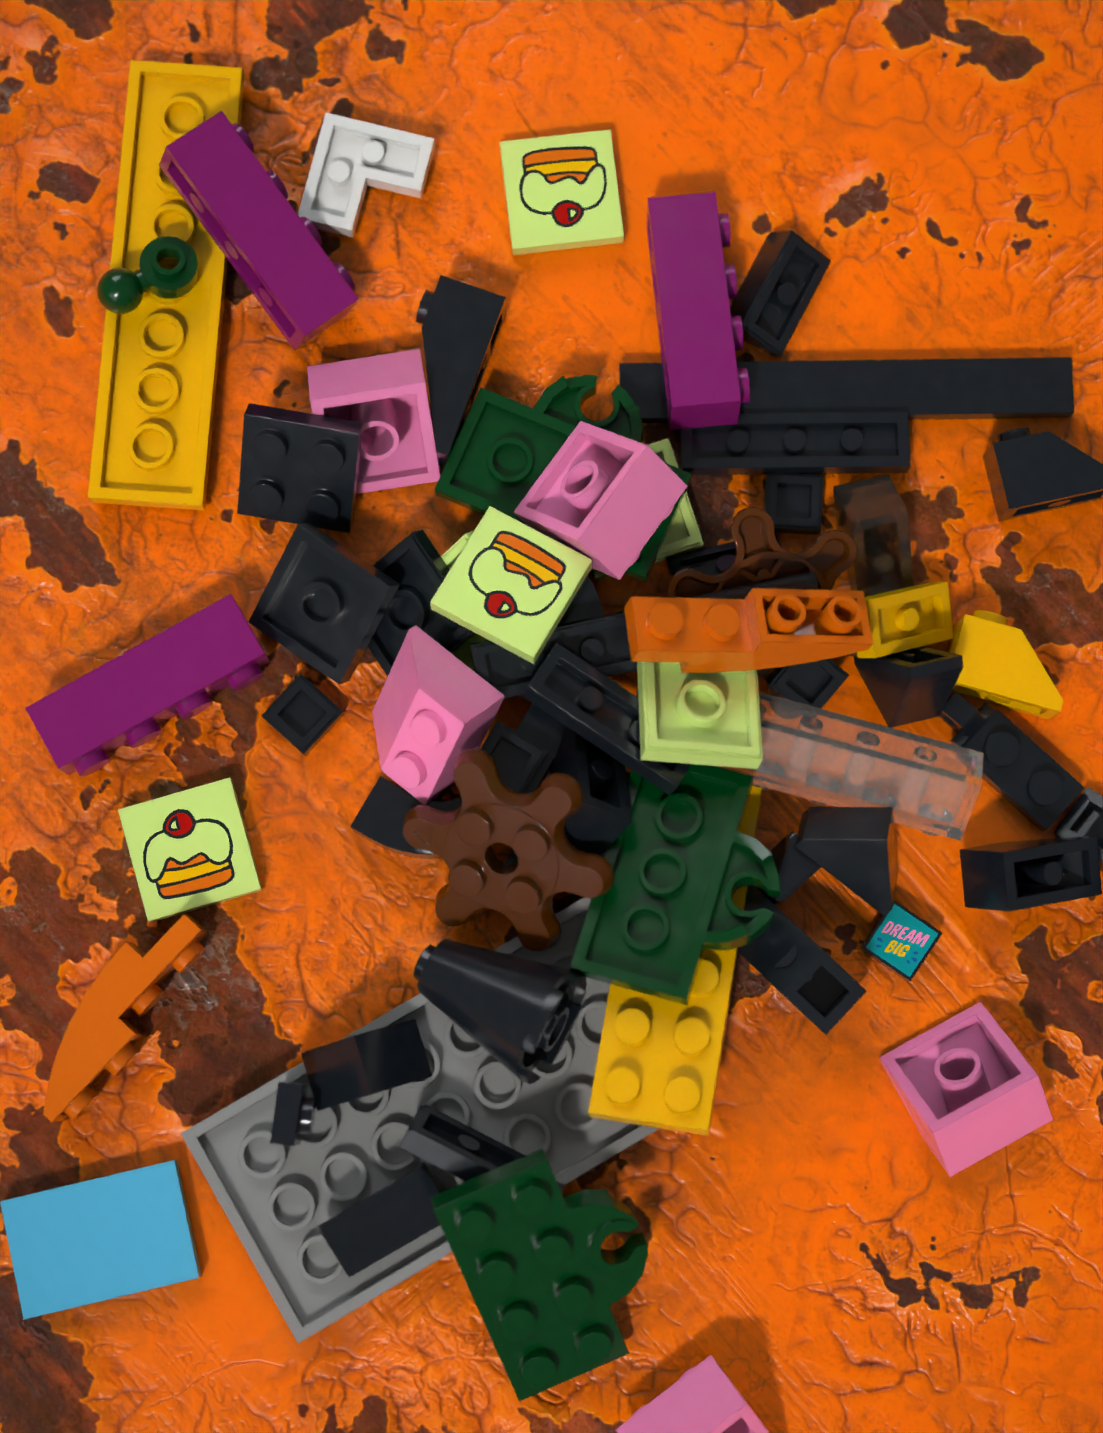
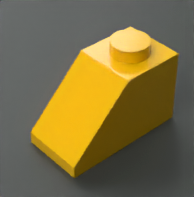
[948,610,1064,719]

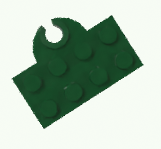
[434,375,691,582]
[570,764,781,1005]
[430,1149,648,1401]

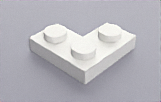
[298,113,435,238]

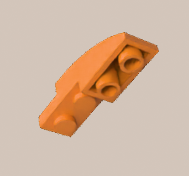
[624,588,873,673]
[43,914,208,1123]

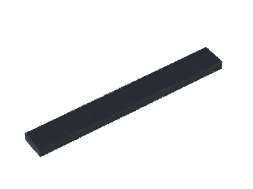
[619,357,1074,423]

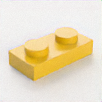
[857,582,954,658]

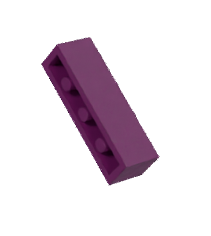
[159,111,359,351]
[646,192,750,430]
[25,594,271,777]

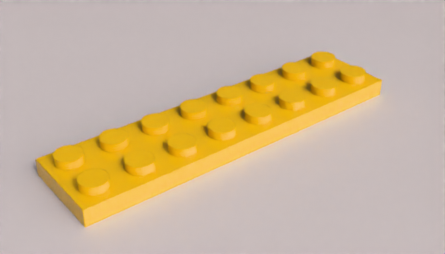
[88,60,245,511]

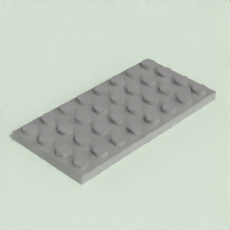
[181,898,660,1343]

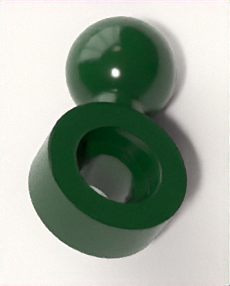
[97,236,198,314]

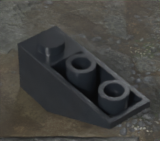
[738,885,867,1035]

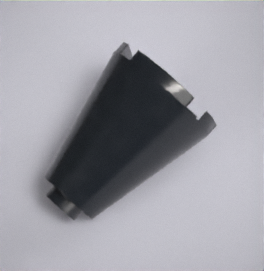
[414,939,587,1084]

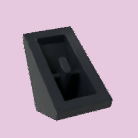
[854,646,963,728]
[795,807,898,916]
[301,1019,432,1111]

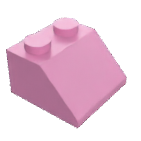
[307,349,440,494]
[513,421,688,580]
[372,625,505,805]
[879,1002,1053,1177]
[616,1355,770,1433]

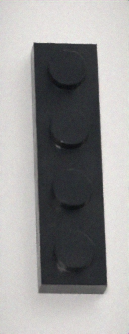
[679,412,910,475]

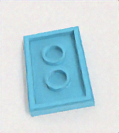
[0,1159,202,1319]

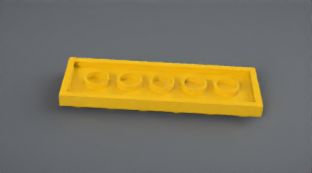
[588,786,762,1136]

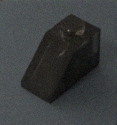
[833,474,914,597]

